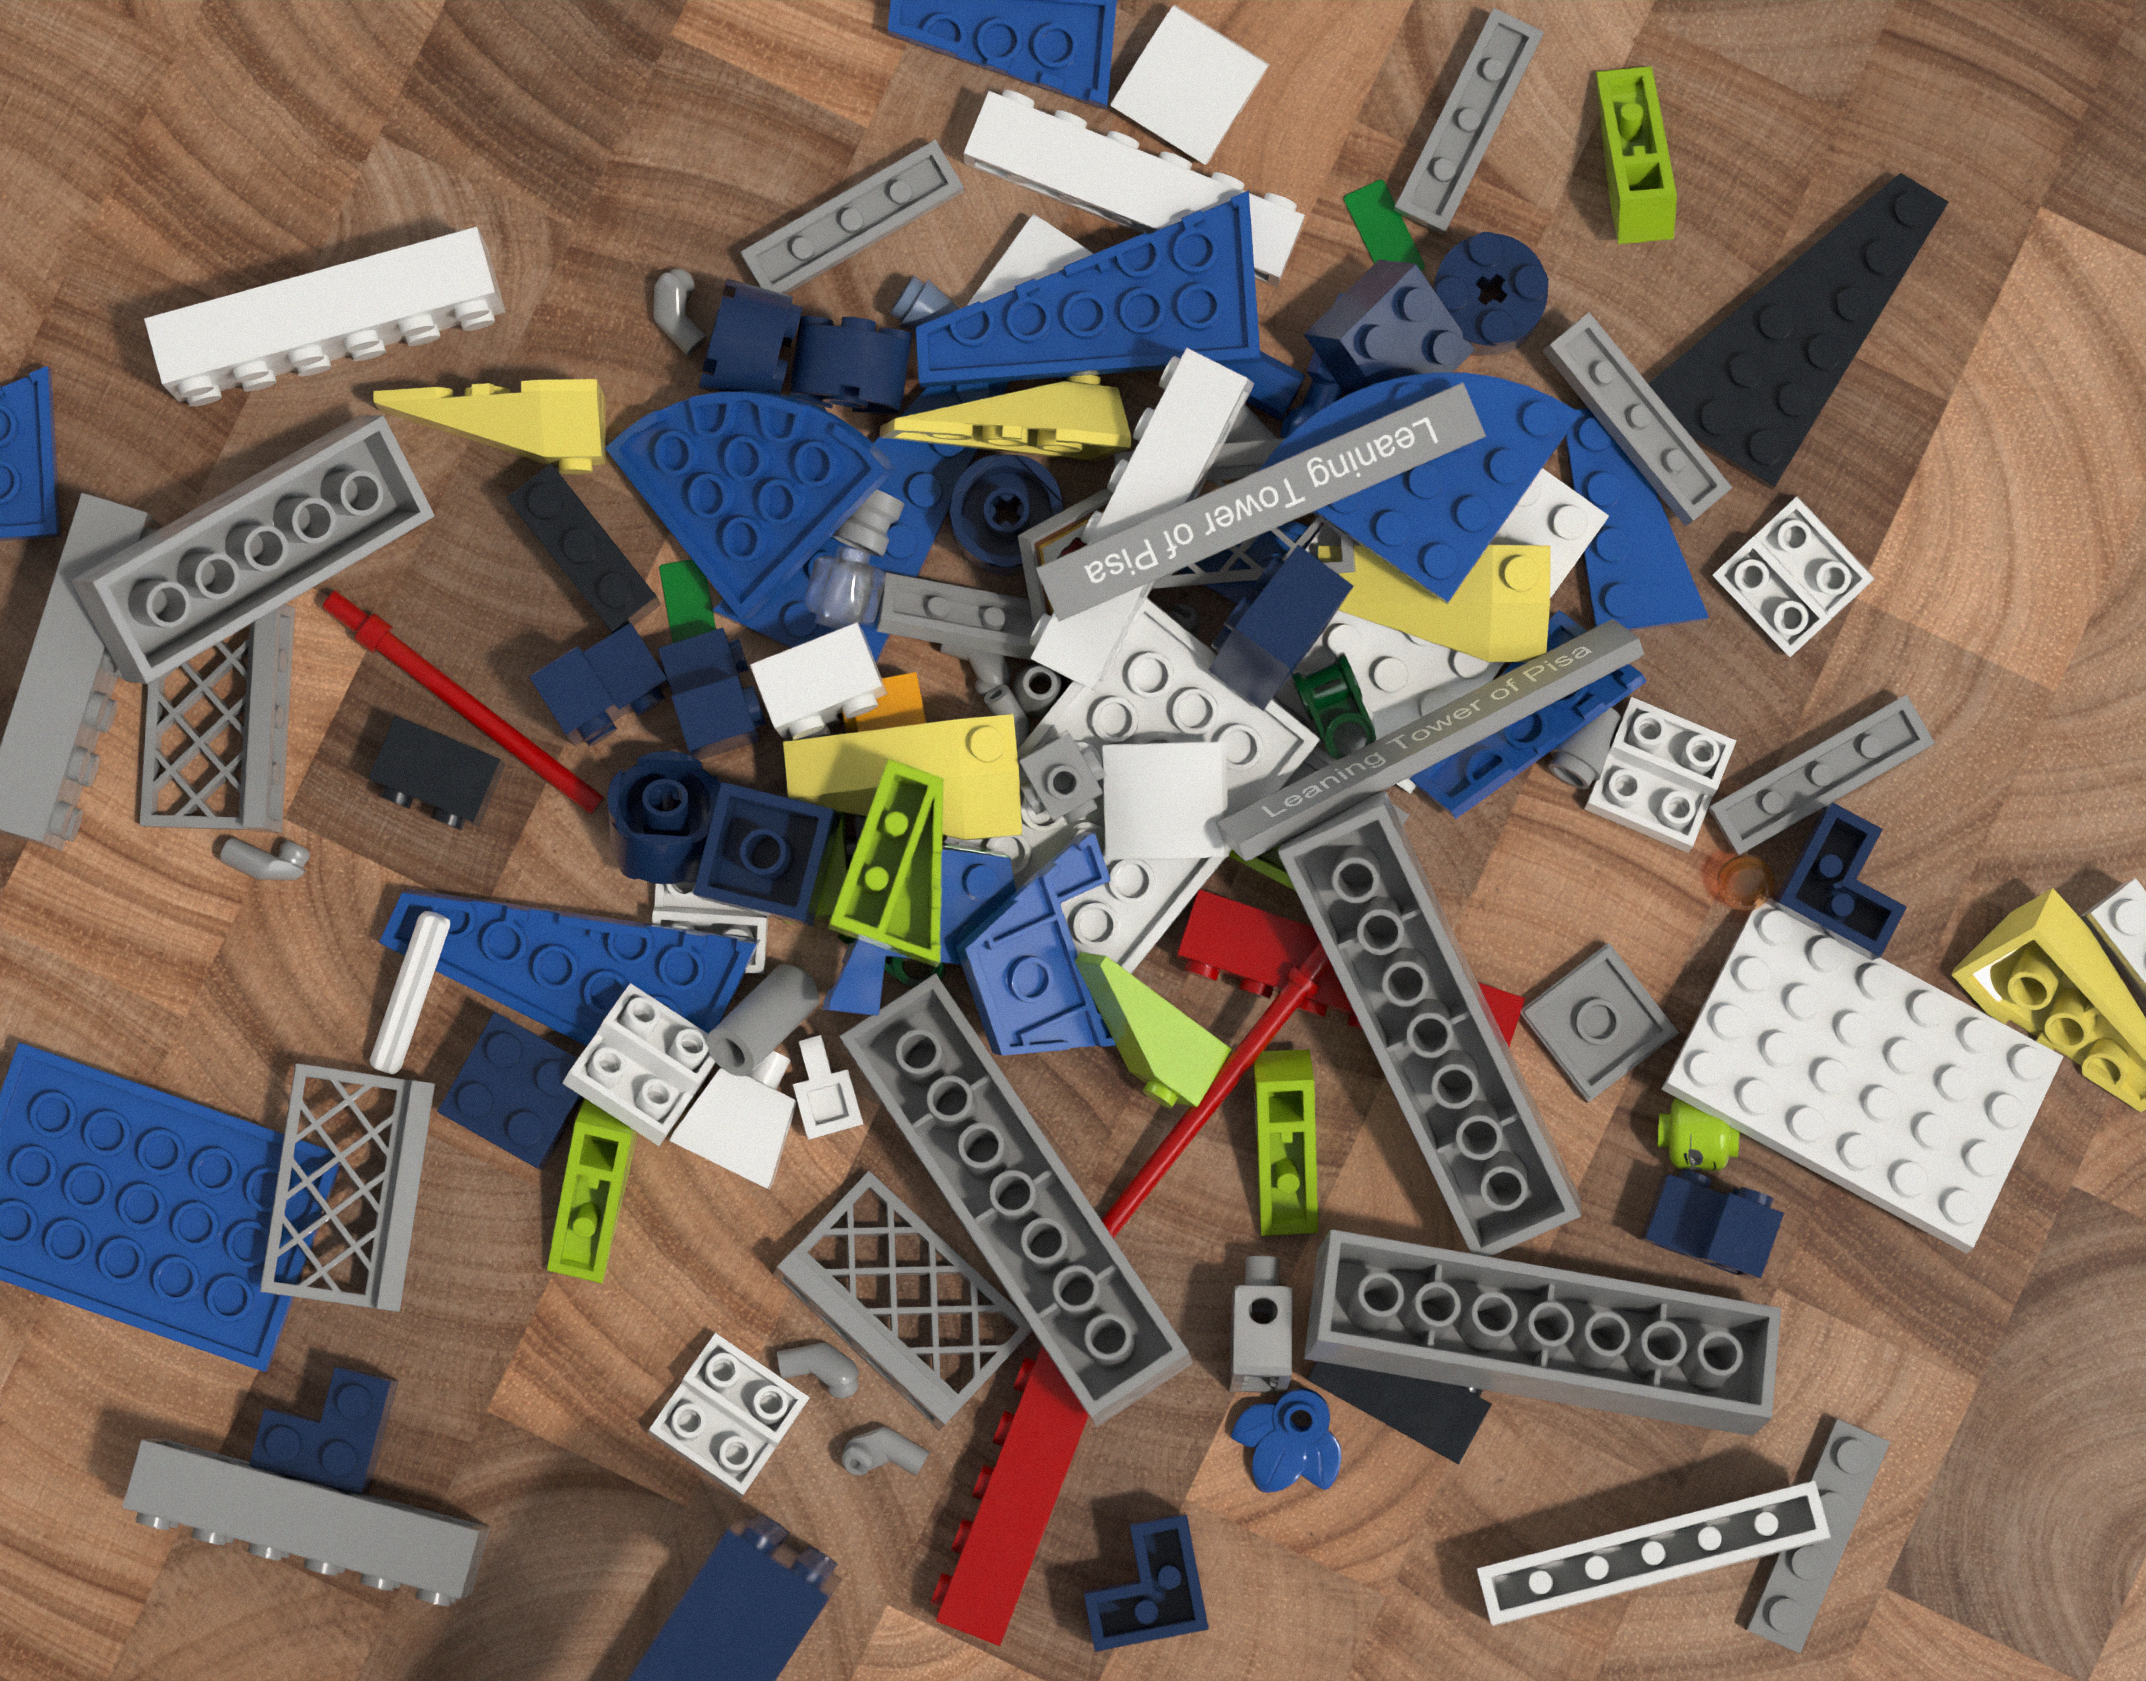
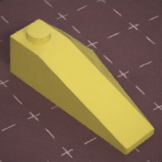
[880,375,1131,462]
[1318,545,1551,662]
[783,714,1022,841]
[1951,888,2146,1112]

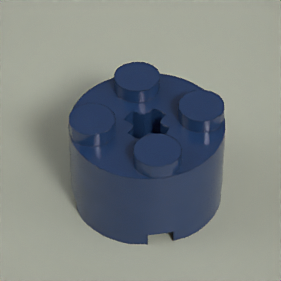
[1432,232,1549,356]
[698,279,803,394]
[790,316,912,415]
[950,454,1064,577]
[607,751,721,884]

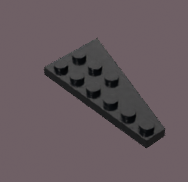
[1648,173,1949,490]

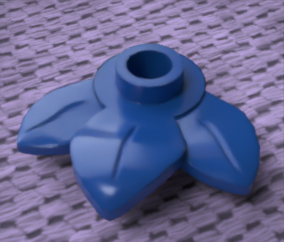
[1231,1388,1342,1493]

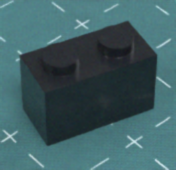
[368,716,506,831]

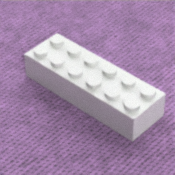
[144,227,506,407]

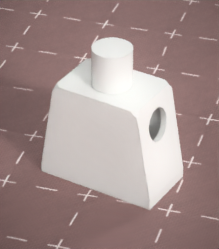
[669,1051,797,1190]

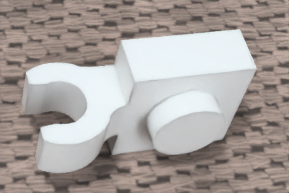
[793,1035,863,1140]

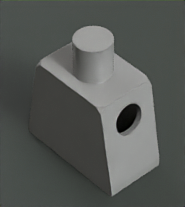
[1229,1256,1292,1393]

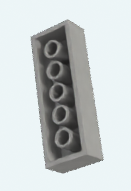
[71,415,435,684]
[0,493,163,851]
[122,1437,490,1606]

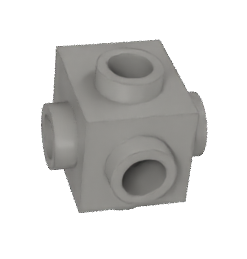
[1018,730,1106,824]

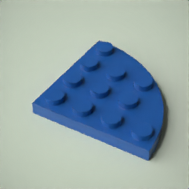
[1258,372,1580,604]
[605,391,897,620]

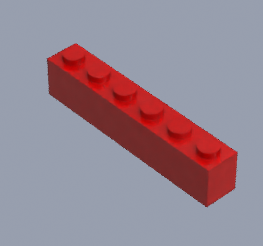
[1176,889,1525,1047]
[929,1334,1089,1646]

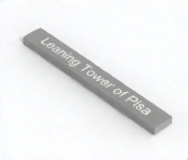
[1036,383,1486,622]
[1216,619,1644,861]

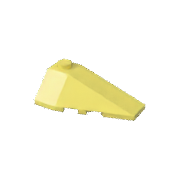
[373,379,606,475]

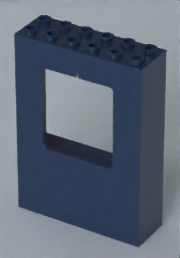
[628,1513,842,1681]

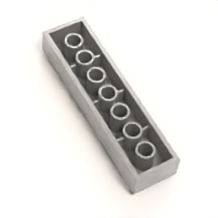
[1278,790,1581,1257]
[839,973,1193,1428]
[1304,1229,1781,1436]

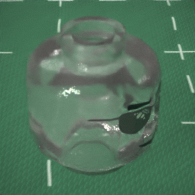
[805,546,885,629]

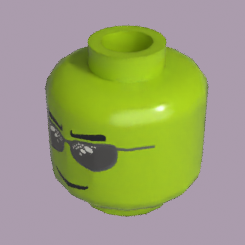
[1657,1097,1740,1171]

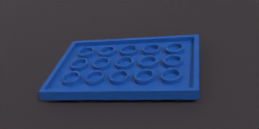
[0,1042,341,1372]

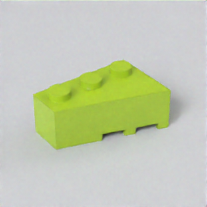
[827,759,944,967]

